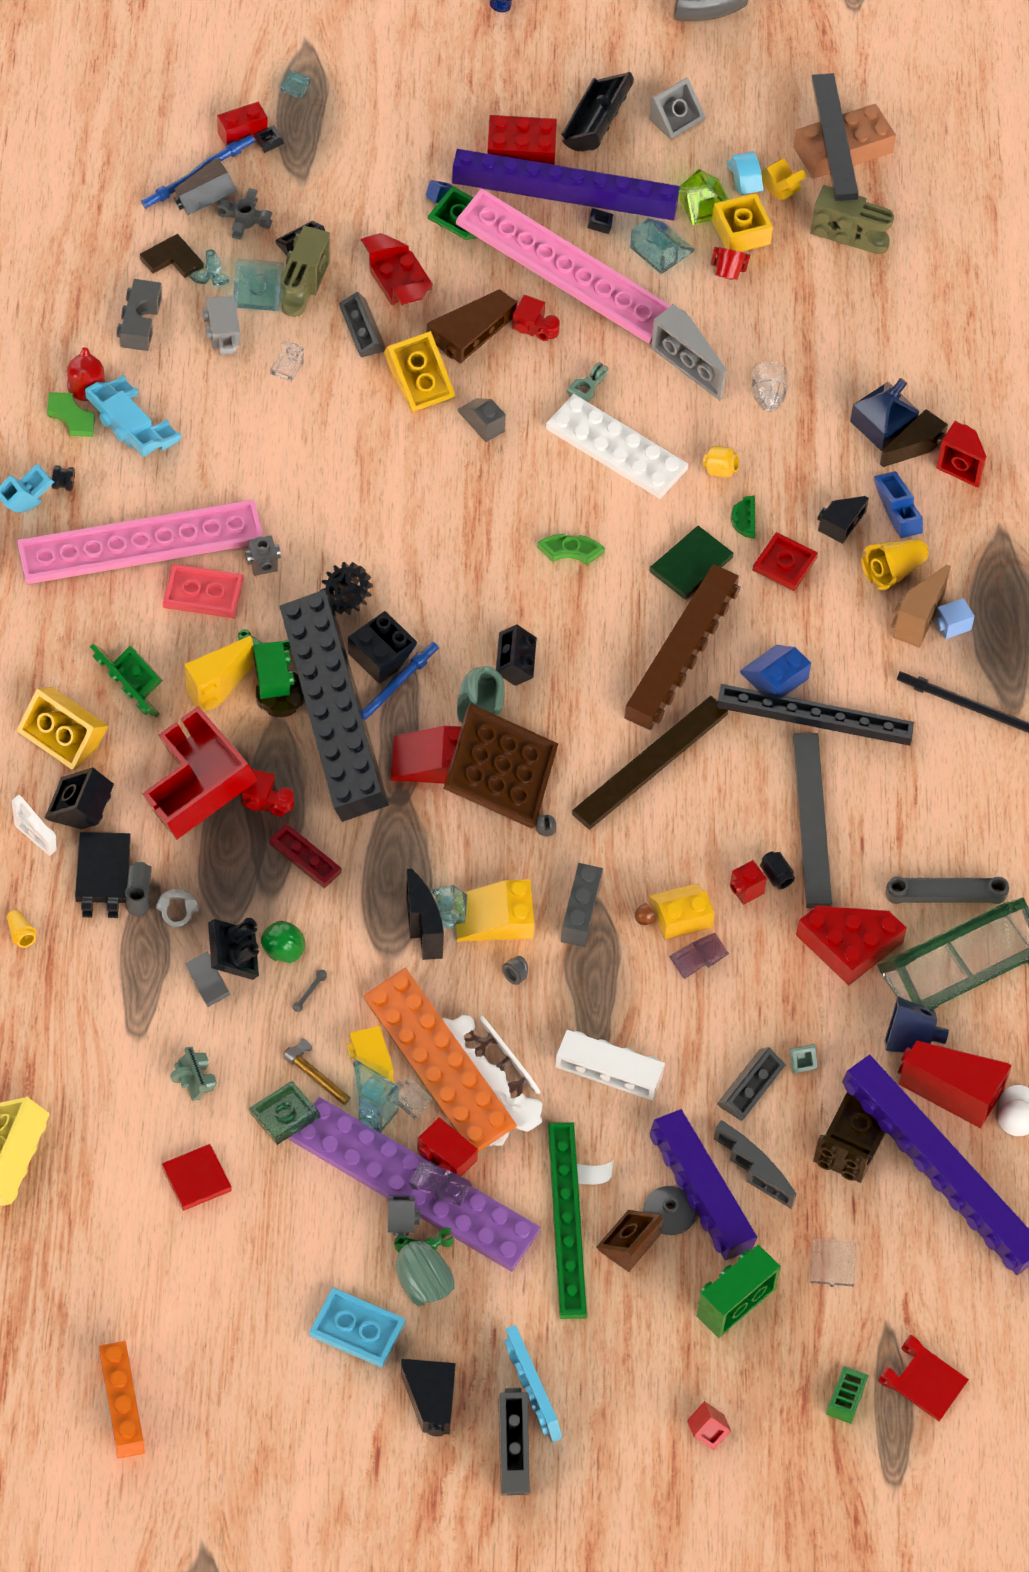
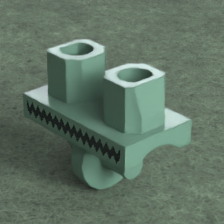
[170,1046,217,1101]

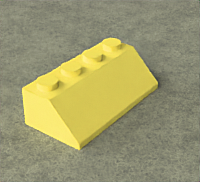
[0,1097,50,1206]

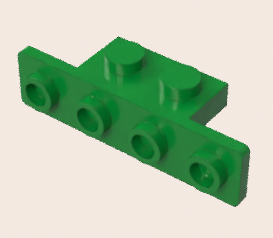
[90,643,163,717]

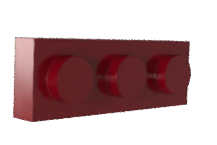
[269,823,342,889]

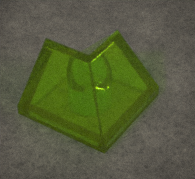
[679,169,729,225]

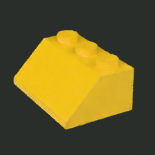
[16,687,109,770]

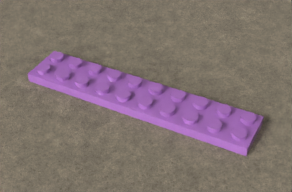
[290,1097,541,1272]

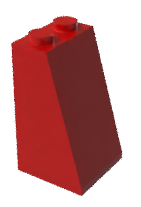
[898,1041,1012,1129]

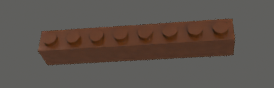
[624,564,740,731]

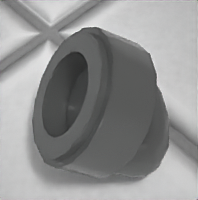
[502,956,528,985]

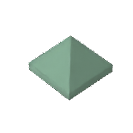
[790,1044,818,1074]

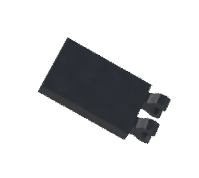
[75,832,131,918]

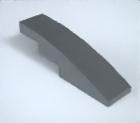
[714,1120,797,1209]

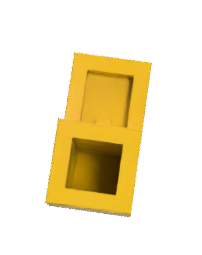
[761,158,807,200]

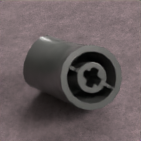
[674,0,748,21]

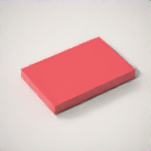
[163,564,244,619]

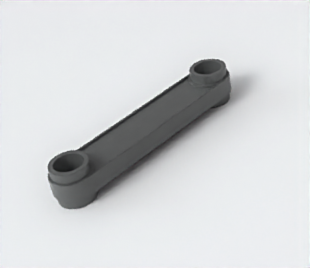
[885,876,1009,904]

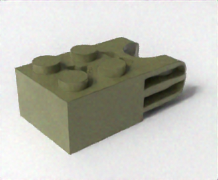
[810,185,894,254]
[281,226,330,317]

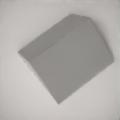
[649,78,706,139]

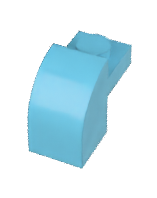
[726,151,763,195]
[0,464,54,513]

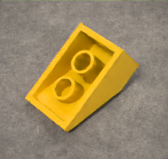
[384,331,456,413]
[184,636,254,712]
[454,879,534,942]

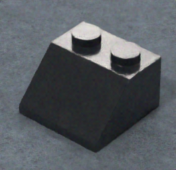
[45,767,114,829]

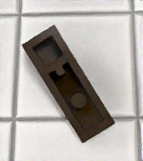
[880,409,948,467]

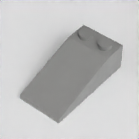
[651,304,727,401]

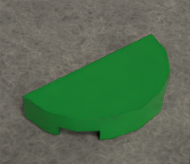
[731,495,755,539]

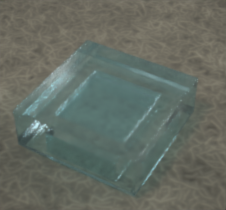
[280,70,310,98]

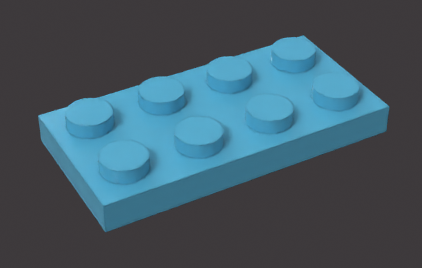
[504,1325,562,1442]

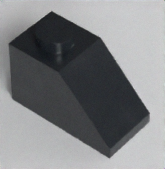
[817,496,869,544]

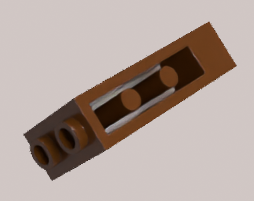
[426,289,517,364]

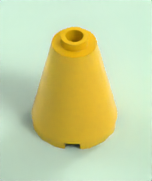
[861,539,929,591]

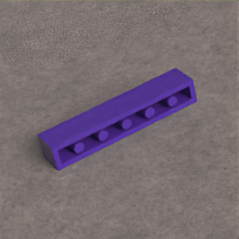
[650,1109,758,1261]

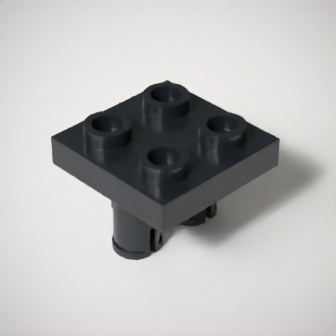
[208,918,259,980]

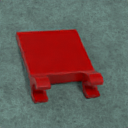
[878,1335,969,1421]

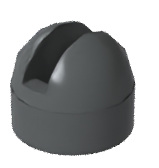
[536,815,556,837]

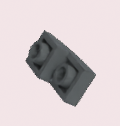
[185,951,230,1007]

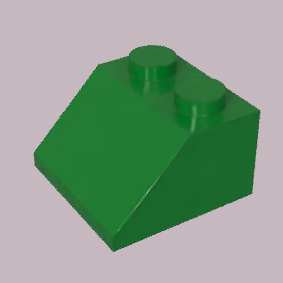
[427,186,478,240]

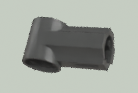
[125,862,152,916]

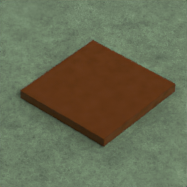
[443,704,558,829]

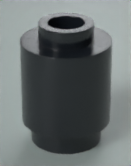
[760,851,795,890]

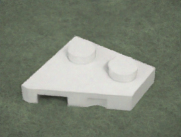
[12,795,57,856]

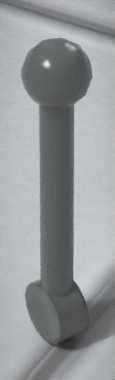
[293,970,327,1012]

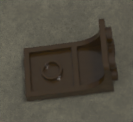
[813,1092,886,1183]

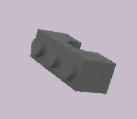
[117,279,162,351]
[561,863,603,947]

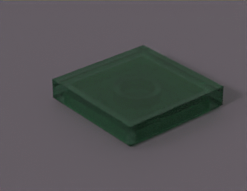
[249,1081,321,1145]

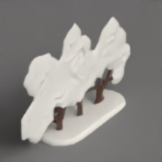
[442,1015,543,1146]

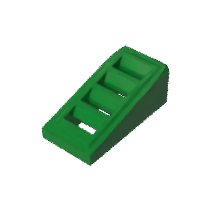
[826,1366,869,1424]

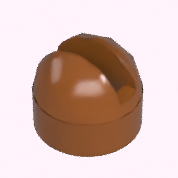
[635,903,656,925]

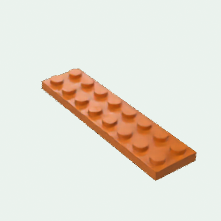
[363,967,517,1152]

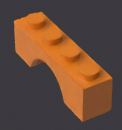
[99,1341,145,1459]

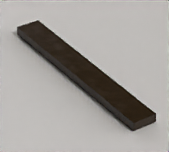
[572,695,728,830]

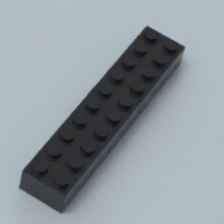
[279,590,389,822]

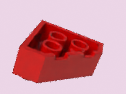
[796,906,907,986]

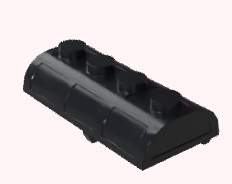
[561,72,634,152]

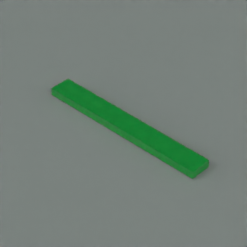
[548,1122,587,1319]

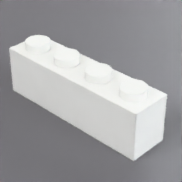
[555,1030,665,1101]

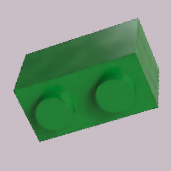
[253,641,294,699]

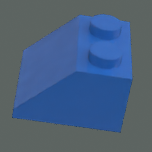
[740,645,811,696]

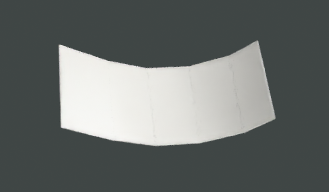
[577,1158,614,1185]

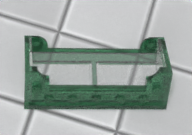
[877,897,1029,1013]

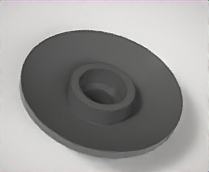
[643,1186,696,1235]

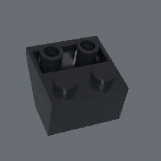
[348,611,417,684]

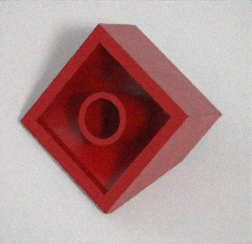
[936,421,987,488]

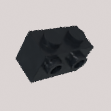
[496,624,537,686]

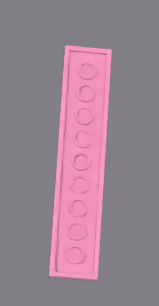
[456,188,671,344]
[17,500,264,584]

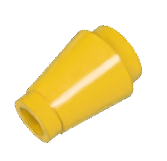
[6,910,36,948]

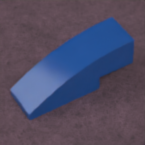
[874,471,923,538]

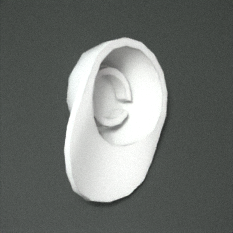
[997,1085,1029,1136]

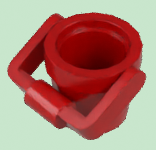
[711,247,750,280]

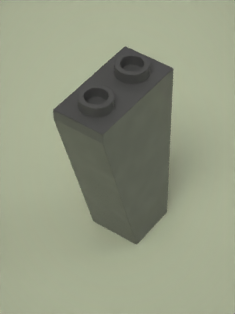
[498,1388,530,1496]

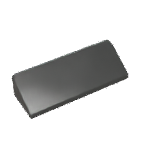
[339,291,386,357]
[717,1047,786,1121]

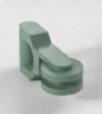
[567,362,608,403]

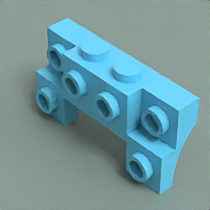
[85,375,181,457]

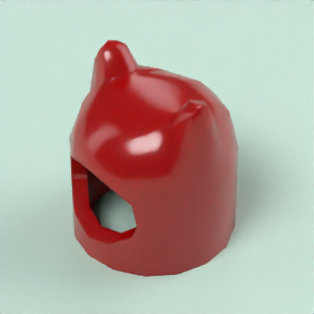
[66,347,105,401]

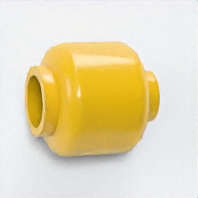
[703,446,739,478]

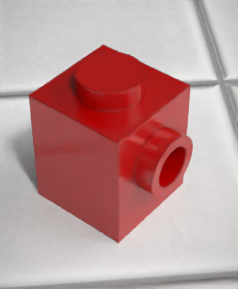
[730,860,767,905]

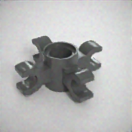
[217,188,273,240]

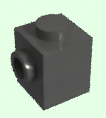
[388,1195,420,1236]

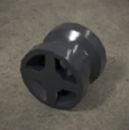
[52,465,75,491]

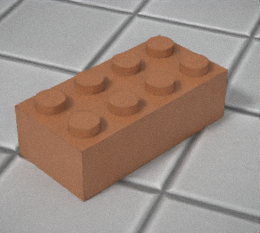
[793,103,896,179]

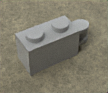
[202,295,241,356]

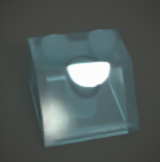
[233,258,284,311]
[353,1060,399,1133]

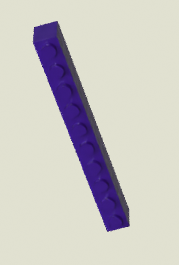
[452,149,680,221]
[842,1054,1029,1275]

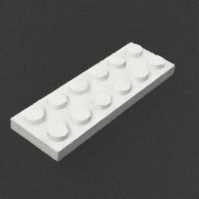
[546,394,688,499]

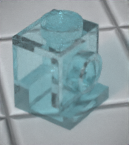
[432,885,467,928]

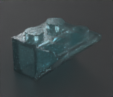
[630,218,695,274]

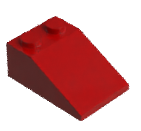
[391,726,461,784]

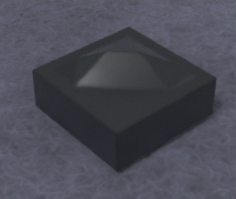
[254,125,284,153]
[587,208,614,234]

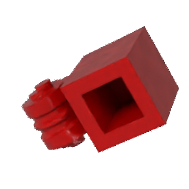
[512,294,560,341]
[242,769,294,817]

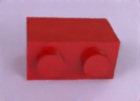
[217,101,268,147]
[417,1117,478,1179]

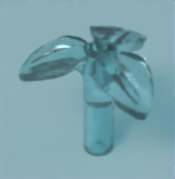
[190,249,230,286]

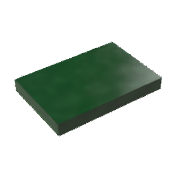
[649,525,734,599]

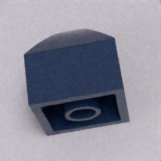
[850,378,919,451]

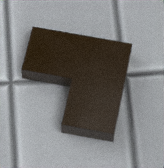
[140,234,204,278]

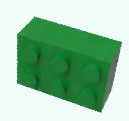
[696,1244,781,1338]

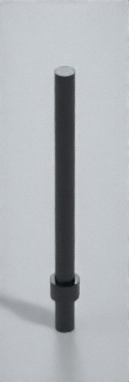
[897,671,1029,733]

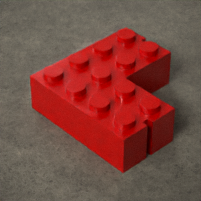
[142,706,258,840]

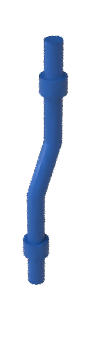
[141,134,255,209]
[363,642,439,720]

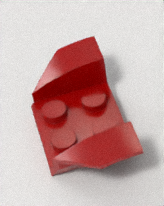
[361,233,433,305]

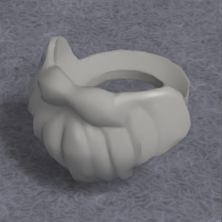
[156,888,199,928]

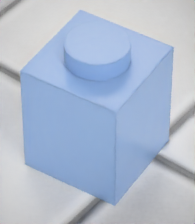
[934,598,975,639]

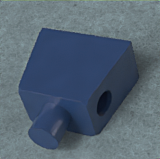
[884,997,949,1052]

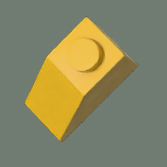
[346,1025,394,1083]

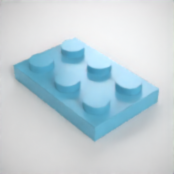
[309,1287,406,1368]

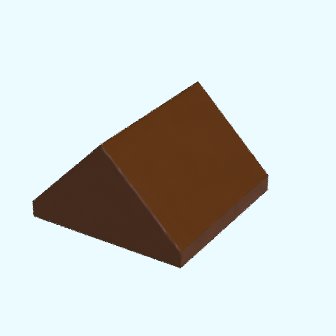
[596,1210,663,1272]

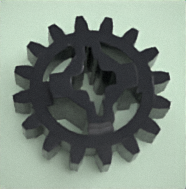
[320,562,373,615]

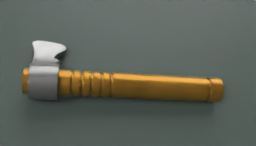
[283,1039,351,1105]

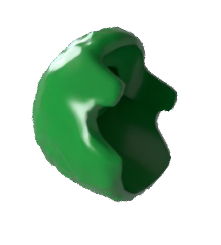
[260,921,306,963]

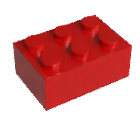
[487,115,557,165]

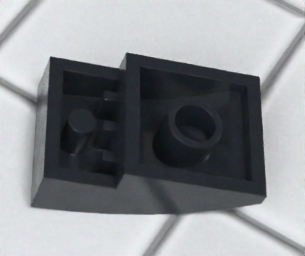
[406,868,444,960]

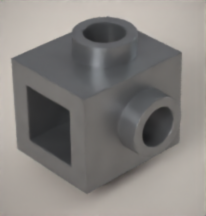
[245,535,281,576]

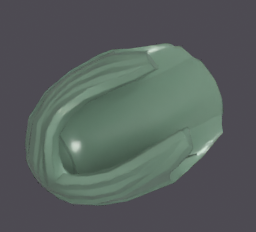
[457,666,505,723]
[396,1241,454,1306]

